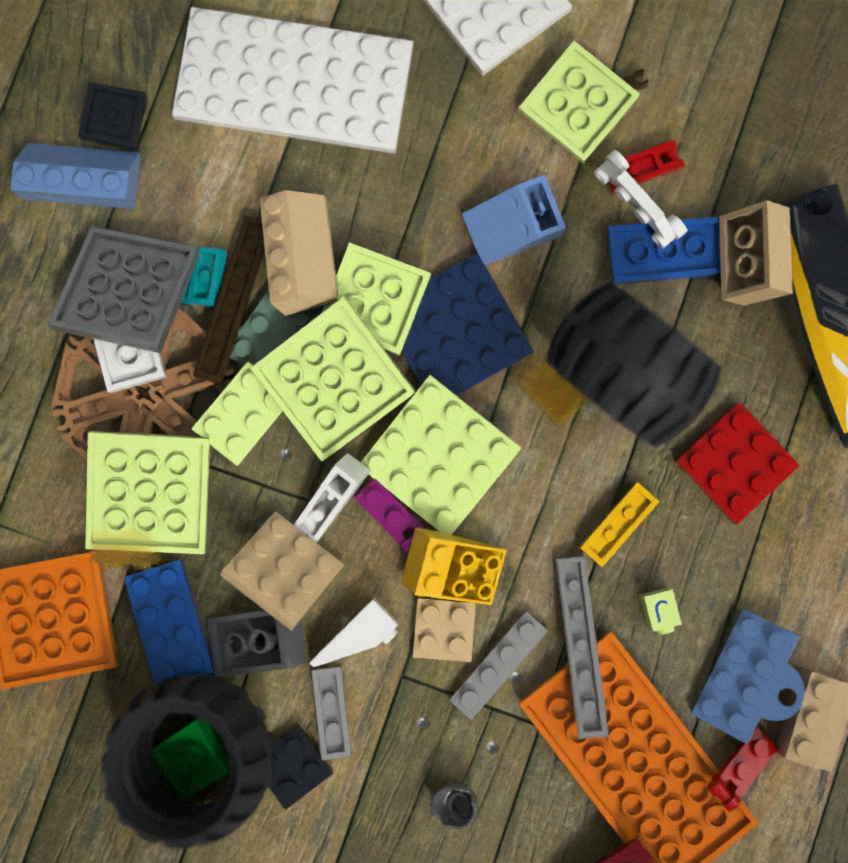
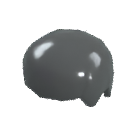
[431,782,478,829]

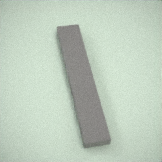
[556,555,609,739]

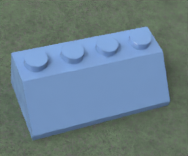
[10,143,141,209]

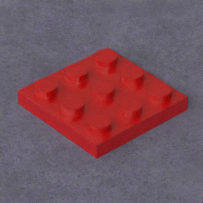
[675,402,800,525]

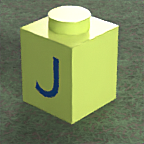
[639,588,682,635]

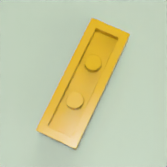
[579,482,660,567]

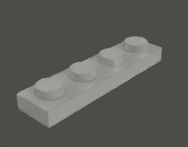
[449,611,548,720]

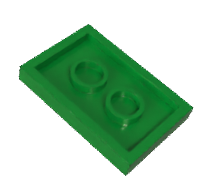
[152,718,230,800]

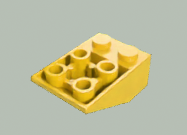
[401,528,507,605]

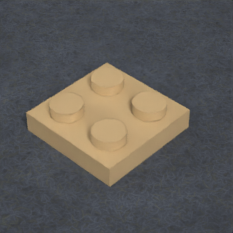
[413,598,476,662]

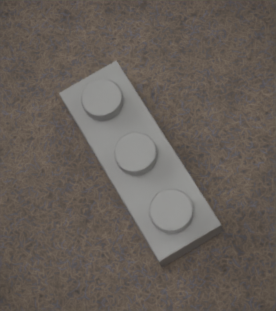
[311,665,352,760]

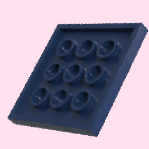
[402,253,534,396]

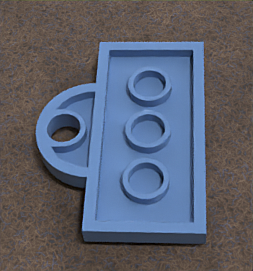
[691,609,805,744]

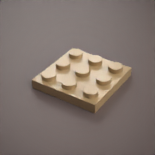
[220,511,344,631]

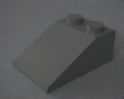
[207,610,307,677]

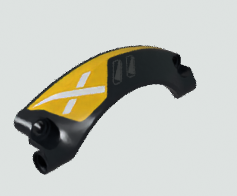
[777,184,848,448]

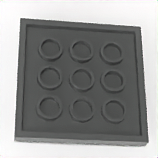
[48,226,200,353]

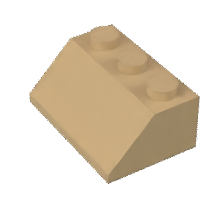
[775,667,848,771]

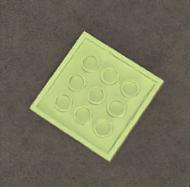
[250,297,416,461]
[361,375,522,535]
[85,431,210,554]

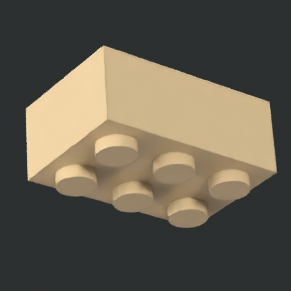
[719,200,793,305]

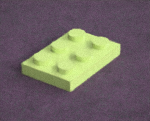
[191,362,282,466]

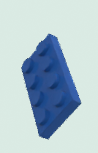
[606,217,721,285]
[124,559,214,683]

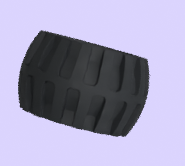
[546,281,722,447]
[101,674,274,849]

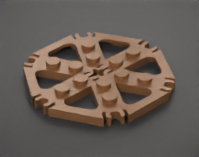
[51,308,236,460]

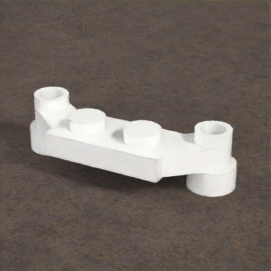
[594,150,687,249]

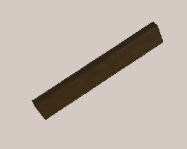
[193,215,265,385]

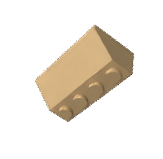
[260,190,339,316]

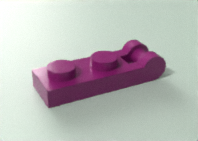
[355,479,425,554]

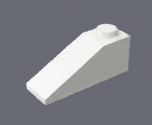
[294,453,371,543]
[310,598,399,667]

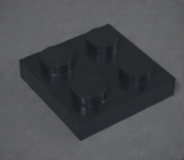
[78,82,148,150]
[268,724,334,810]

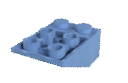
[462,175,566,266]

